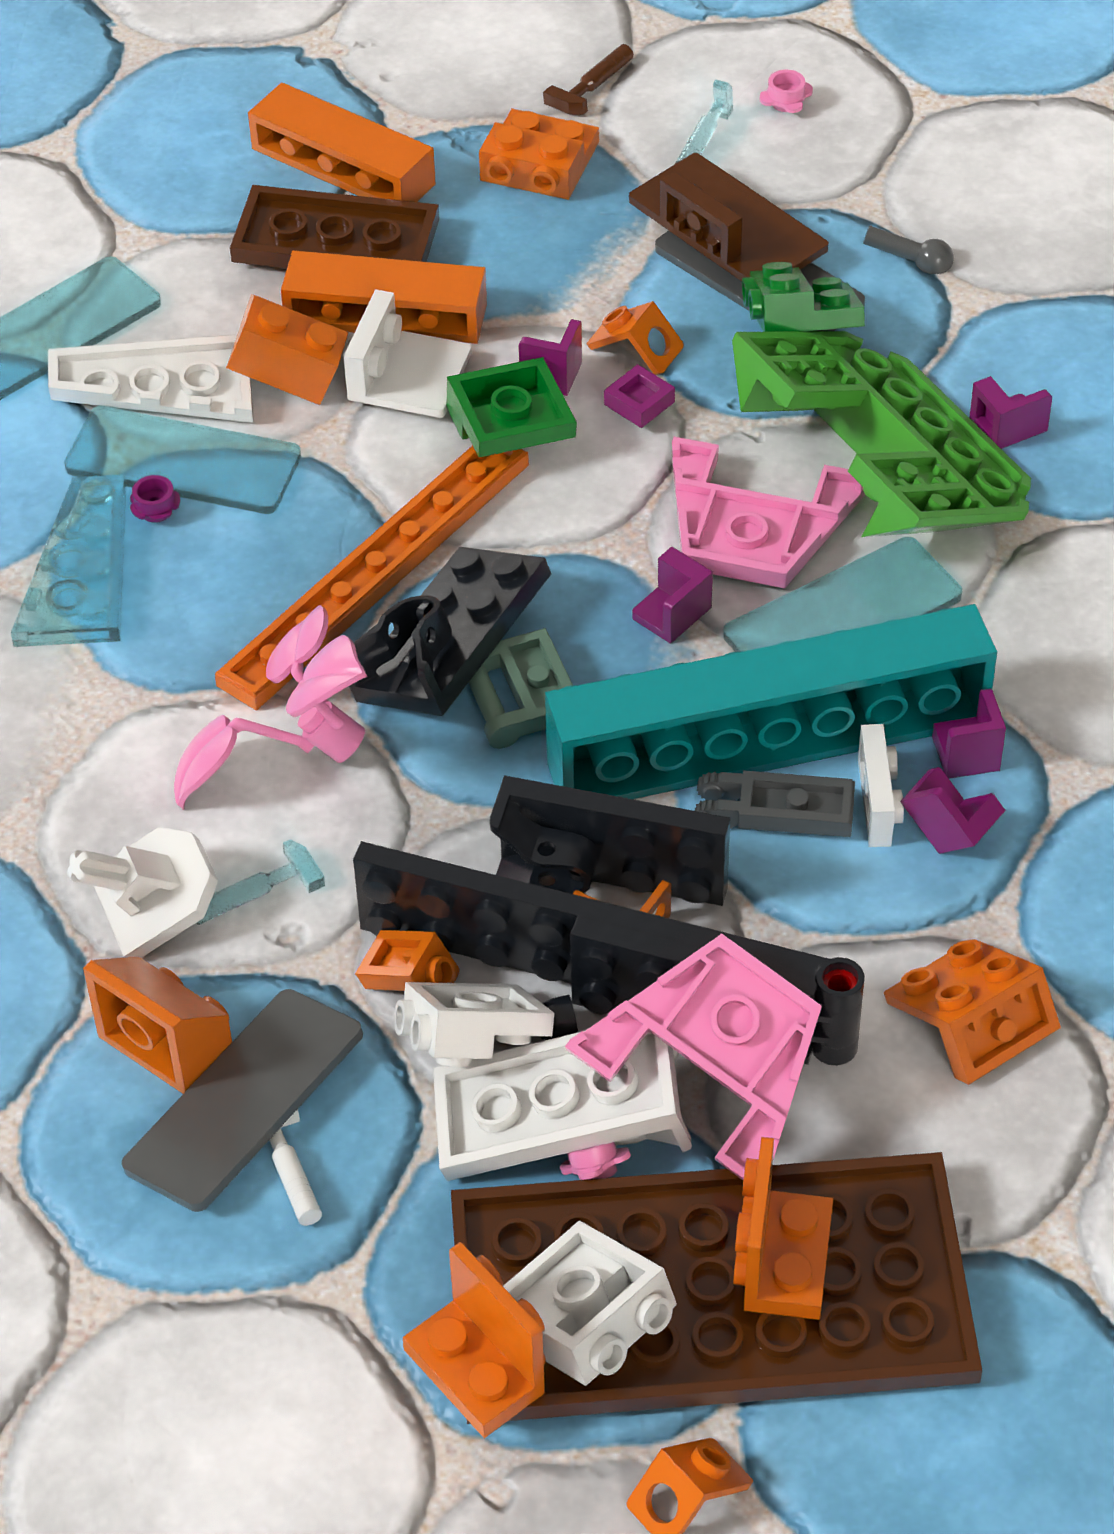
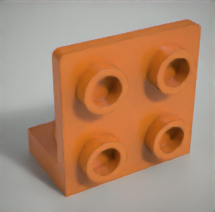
[884,939,1061,1085]
[733,1137,833,1320]
[402,1242,546,1439]

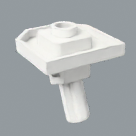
[67,827,218,958]

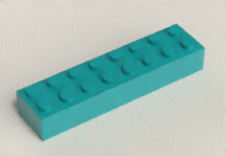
[545,604,997,799]

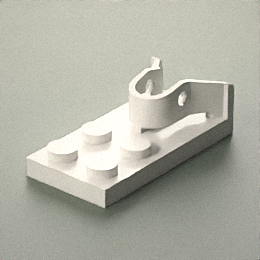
[433,1031,692,1181]

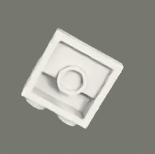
[394,982,554,1067]
[503,1221,677,1386]

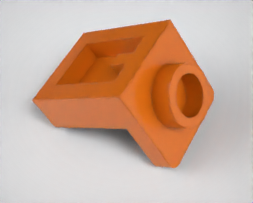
[355,930,460,991]

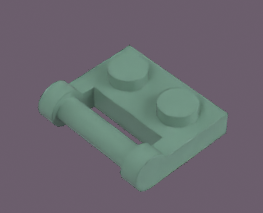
[469,628,573,749]

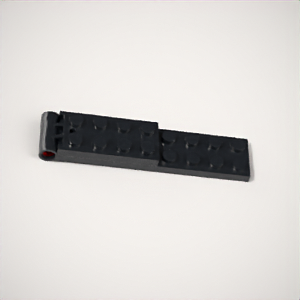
[353,841,865,1066]

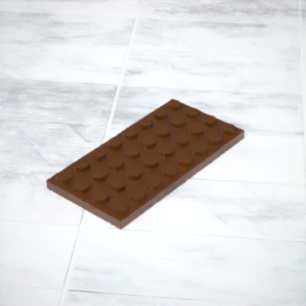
[451,1152,982,1424]

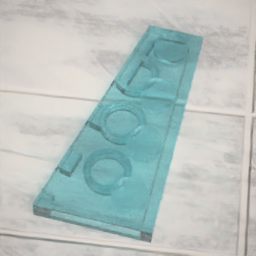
[11,474,126,647]

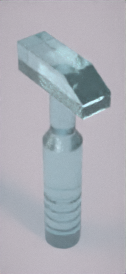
[675,79,733,164]
[196,839,325,925]

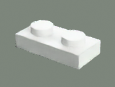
[858,724,904,847]

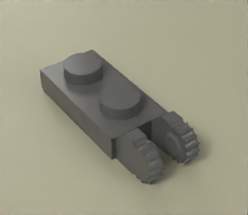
[695,770,855,837]

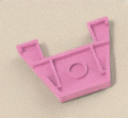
[672,436,865,588]
[565,934,822,1180]

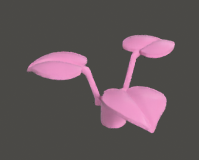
[174,605,367,810]

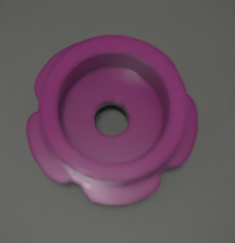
[130,475,181,523]

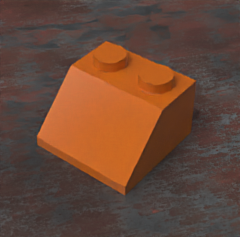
[226,294,349,405]
[83,956,232,1094]

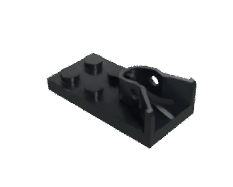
[349,547,551,716]
[489,775,730,906]

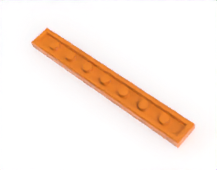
[215,445,529,711]

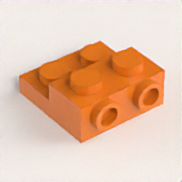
[479,108,599,200]

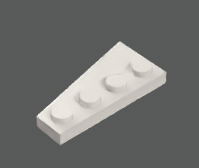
[48,334,254,423]

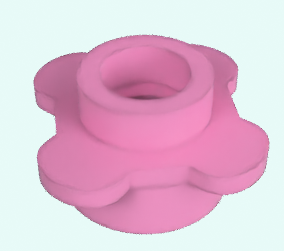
[759,69,813,113]
[560,1142,631,1180]

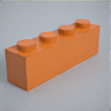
[248,82,436,202]
[281,250,487,344]

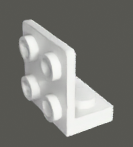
[344,289,472,418]

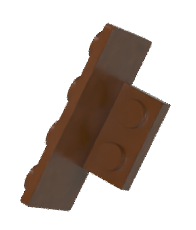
[629,153,829,282]

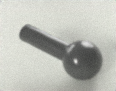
[863,225,954,274]

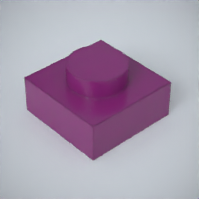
[604,364,675,428]

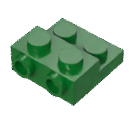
[742,262,865,332]
[446,357,577,458]

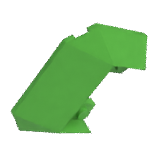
[732,331,1031,537]

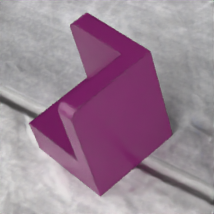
[518,319,582,396]
[969,376,1053,449]
[632,546,713,644]
[932,688,1006,779]
[900,767,1006,854]

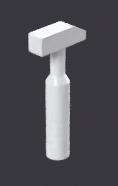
[269,1109,322,1226]

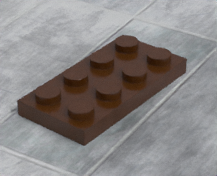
[230,185,439,268]

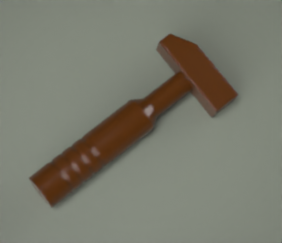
[543,44,634,115]

